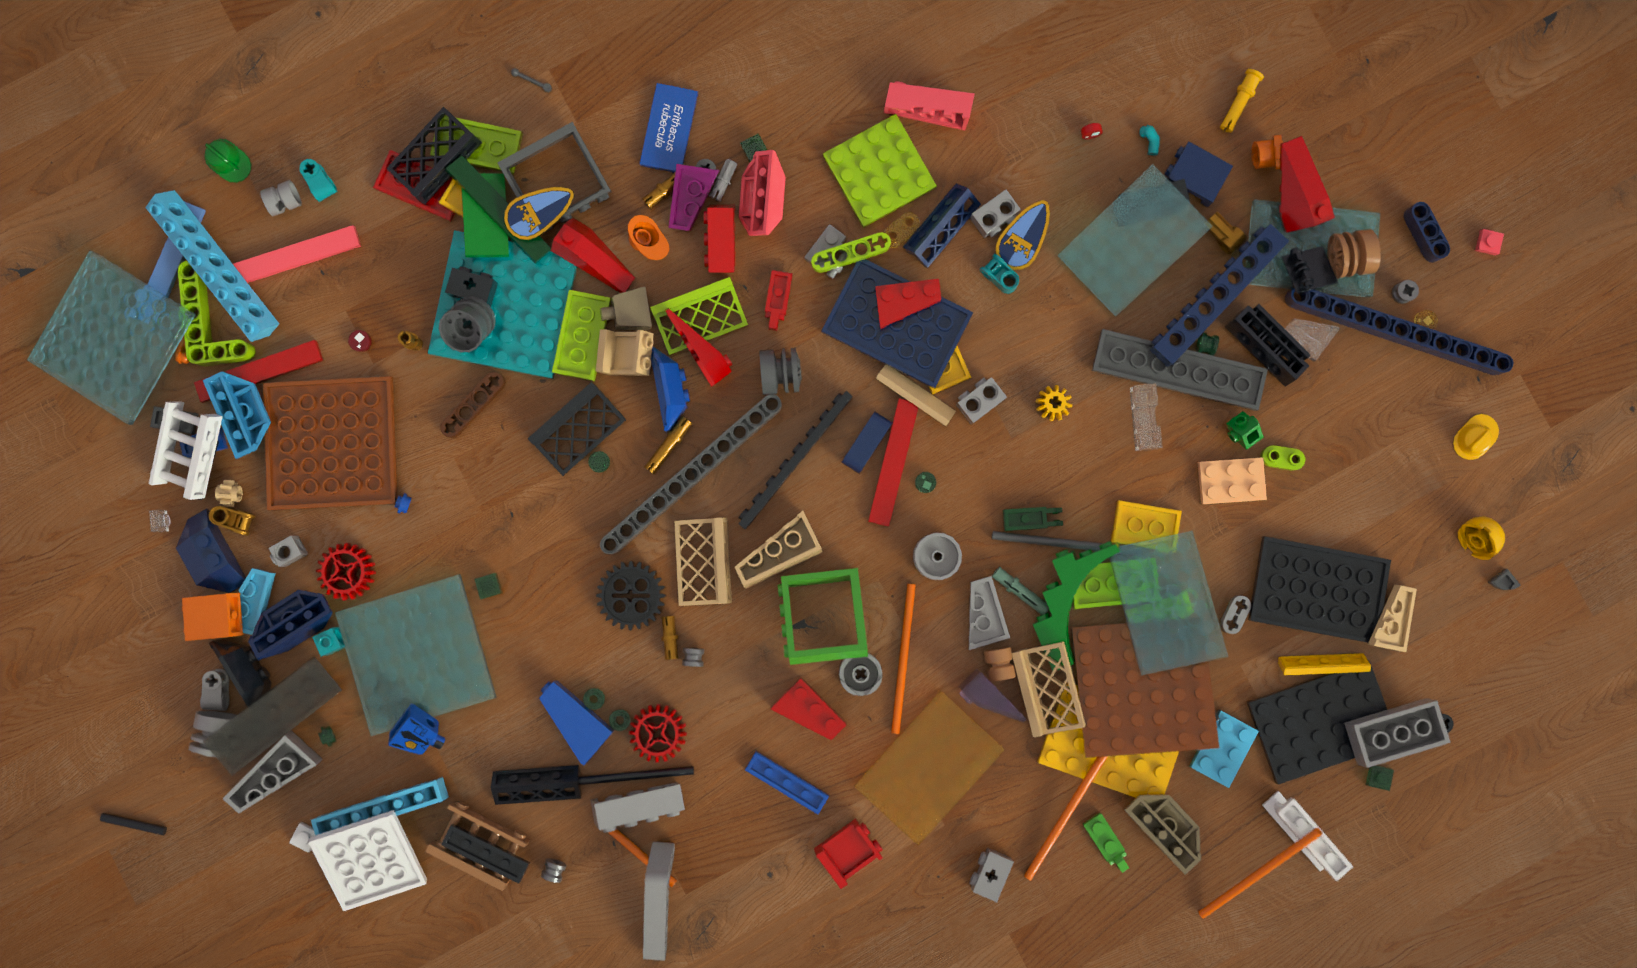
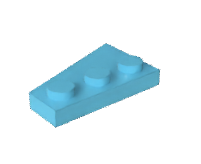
[239,568,276,635]

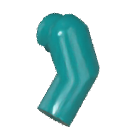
[1139,125,1160,156]

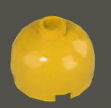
[1458,516,1505,560]

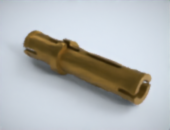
[644,416,693,475]

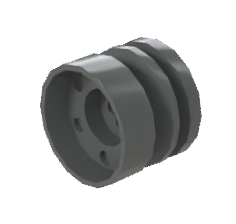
[439,296,496,352]
[759,347,802,395]

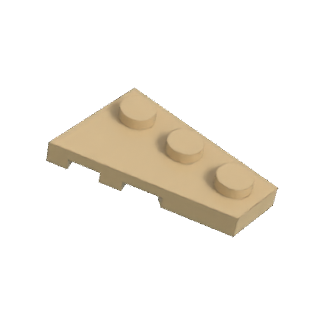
[1368,585,1417,652]

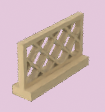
[674,518,732,606]
[1012,641,1086,737]

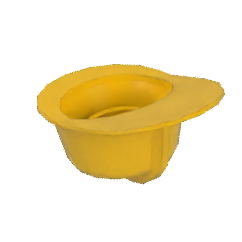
[1453,414,1499,460]

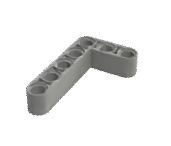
[643,841,675,961]

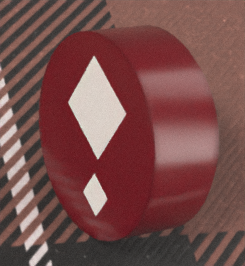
[348,330,372,352]

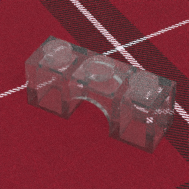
[1129,384,1162,451]

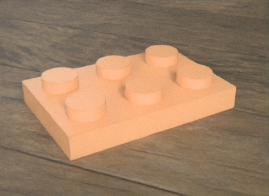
[1198,458,1267,505]

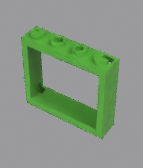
[778,568,868,665]

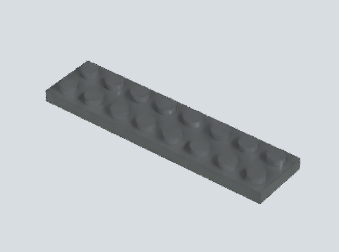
[1092,329,1268,411]

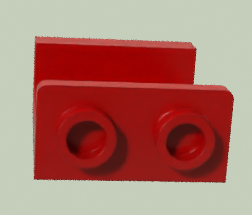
[814,818,883,889]

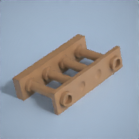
[425,801,530,891]

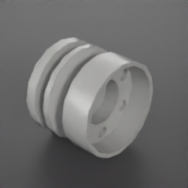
[188,711,243,757]

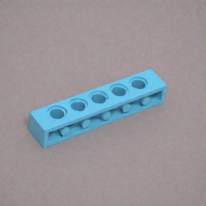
[311,777,449,836]

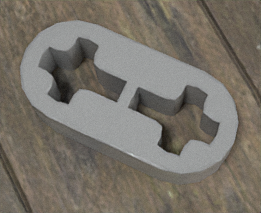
[1220,595,1251,634]

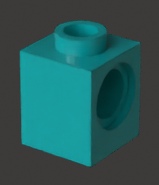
[312,627,348,657]

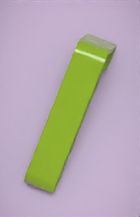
[178,261,256,366]

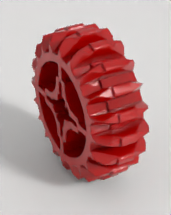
[315,543,376,601]
[628,704,687,763]

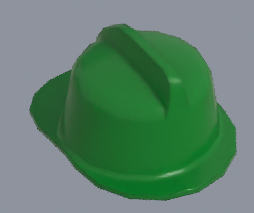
[204,139,251,183]

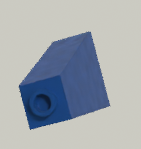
[539,680,615,766]

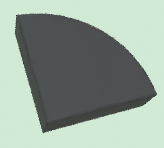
[1488,569,1521,590]

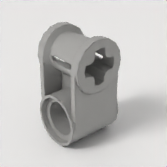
[200,668,230,711]

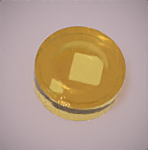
[1414,310,1438,329]

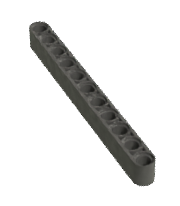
[600,394,782,554]

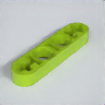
[811,232,891,273]

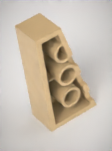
[735,511,823,589]

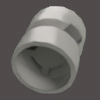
[261,180,302,216]

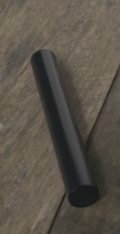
[100,813,167,836]

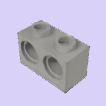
[970,189,1021,239]
[956,377,1007,425]

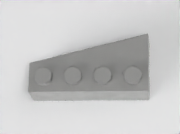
[223,731,323,813]
[590,782,685,833]

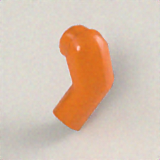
[174,335,189,364]

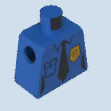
[388,703,445,755]

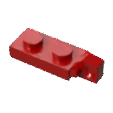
[765,270,793,331]

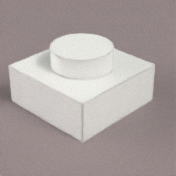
[289,822,315,852]

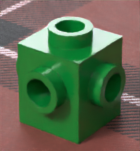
[1226,411,1264,450]

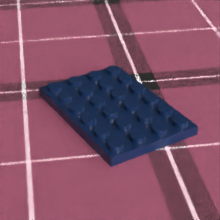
[821,259,973,389]

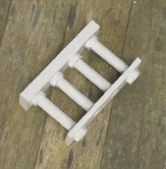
[149,401,223,500]
[1262,791,1353,881]

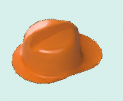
[628,215,669,260]

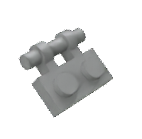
[804,224,858,279]

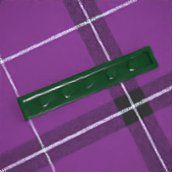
[446,155,551,264]

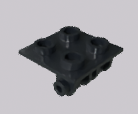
[1282,246,1338,294]

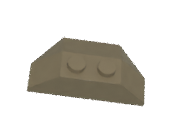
[1124,794,1201,875]

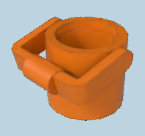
[1251,135,1283,170]

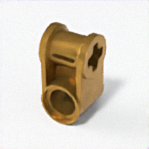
[209,506,256,536]

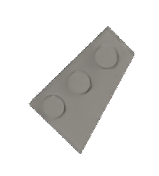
[968,576,1010,650]

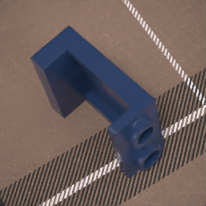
[1164,142,1233,207]

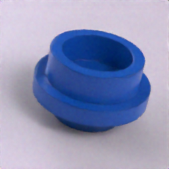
[395,493,412,514]

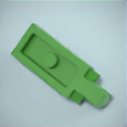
[1083,812,1129,873]

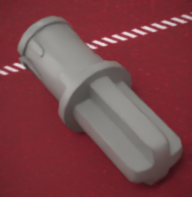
[709,159,737,202]

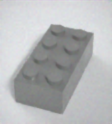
[1345,698,1451,768]

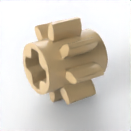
[215,480,243,507]

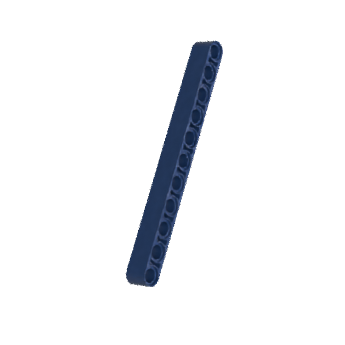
[1285,288,1514,375]

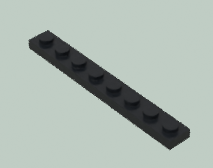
[738,391,853,529]

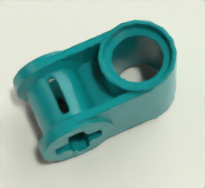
[299,159,338,202]
[979,254,1019,294]

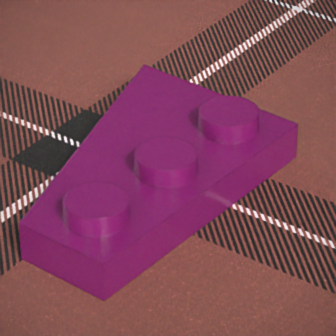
[668,164,719,231]

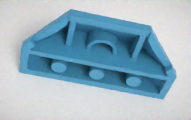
[203,371,271,459]

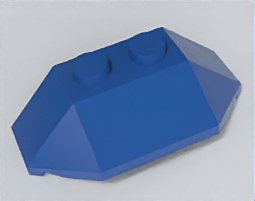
[651,347,690,433]

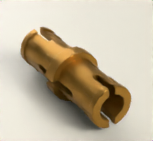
[642,172,675,209]
[398,331,423,351]
[661,616,679,660]

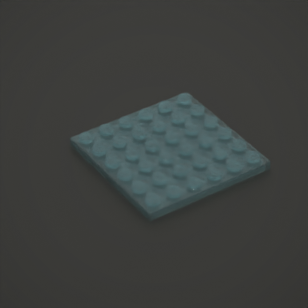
[27,250,196,425]
[335,574,497,736]

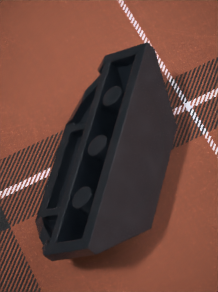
[209,640,272,717]

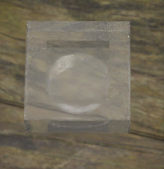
[149,510,170,533]

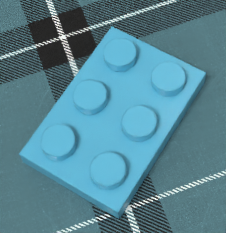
[1189,710,1259,788]

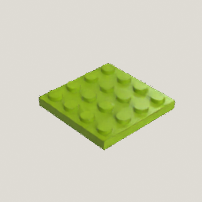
[823,114,937,228]

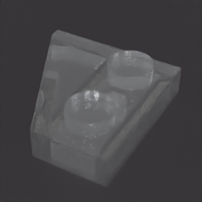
[1285,318,1340,362]

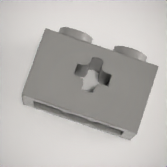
[969,847,1014,902]

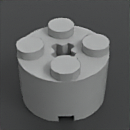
[839,653,882,696]

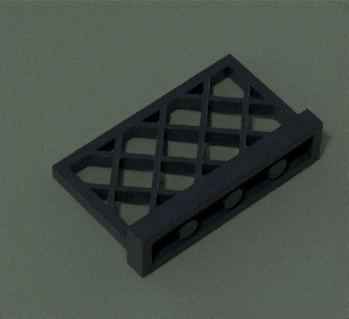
[386,106,482,204]
[527,382,626,476]

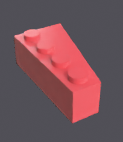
[884,81,975,131]

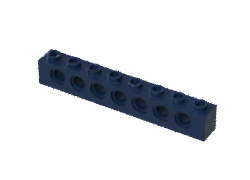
[1150,224,1289,367]

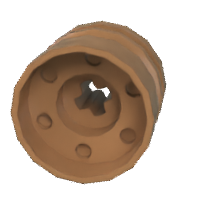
[1327,229,1381,279]

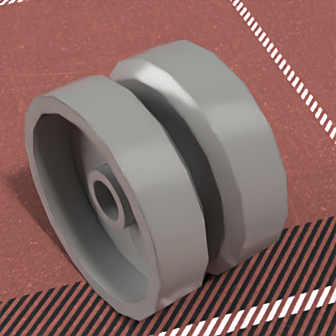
[913,533,962,580]

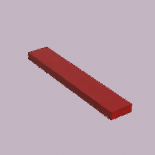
[194,340,323,403]
[868,398,918,527]

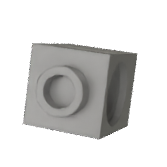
[269,535,308,567]

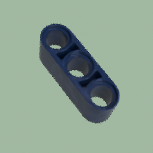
[1403,202,1450,263]
[841,411,893,474]

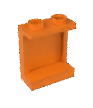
[182,593,243,641]

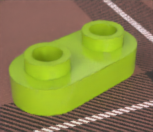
[1261,445,1305,471]

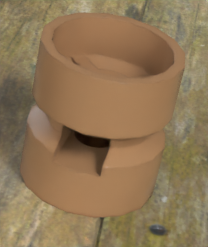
[984,647,1016,681]

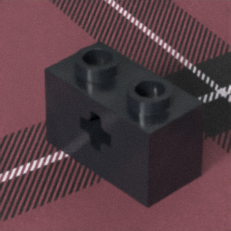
[445,266,498,307]

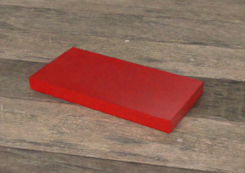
[373,150,455,222]

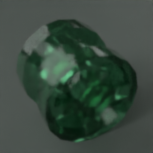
[1196,332,1219,356]

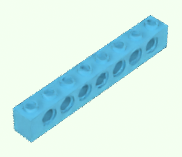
[145,190,279,342]

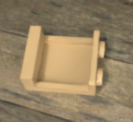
[596,329,654,376]

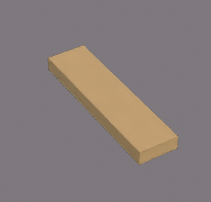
[876,364,956,426]

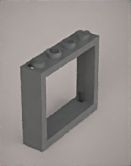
[497,122,611,234]

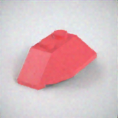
[738,150,786,236]

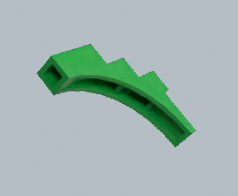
[1033,541,1121,671]

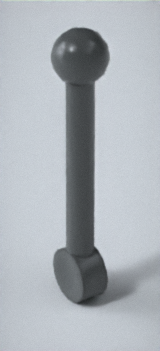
[511,68,552,93]

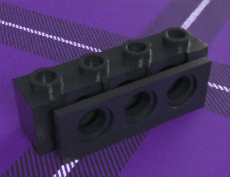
[1225,304,1311,387]

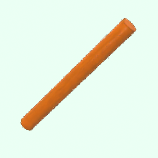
[608,828,677,887]

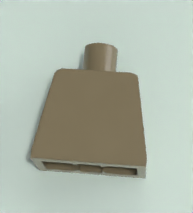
[600,287,652,331]

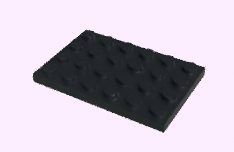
[1248,536,1391,643]
[1247,661,1387,785]

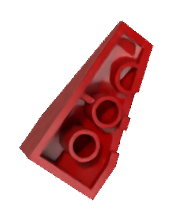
[1279,136,1335,233]
[551,218,635,293]
[665,308,733,387]

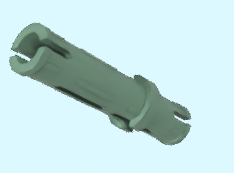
[992,566,1049,615]

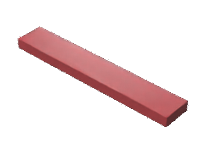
[233,225,361,283]

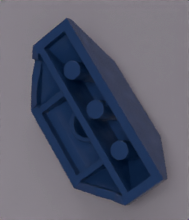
[176,509,246,593]
[248,590,333,660]

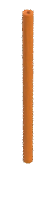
[891,584,916,734]
[1024,756,1108,881]
[1198,827,1323,919]

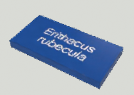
[640,83,698,172]

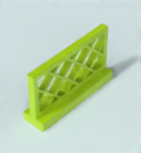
[650,277,748,355]

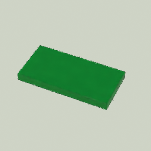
[462,173,509,257]

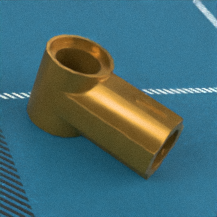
[1203,211,1247,255]

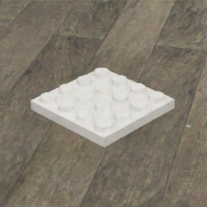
[308,810,427,911]

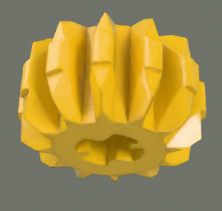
[1035,385,1072,421]

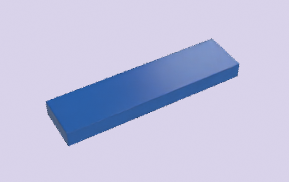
[745,751,829,814]

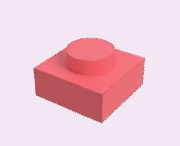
[1475,229,1504,256]

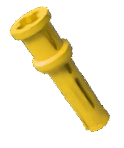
[1220,69,1264,133]

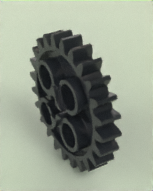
[596,561,666,631]

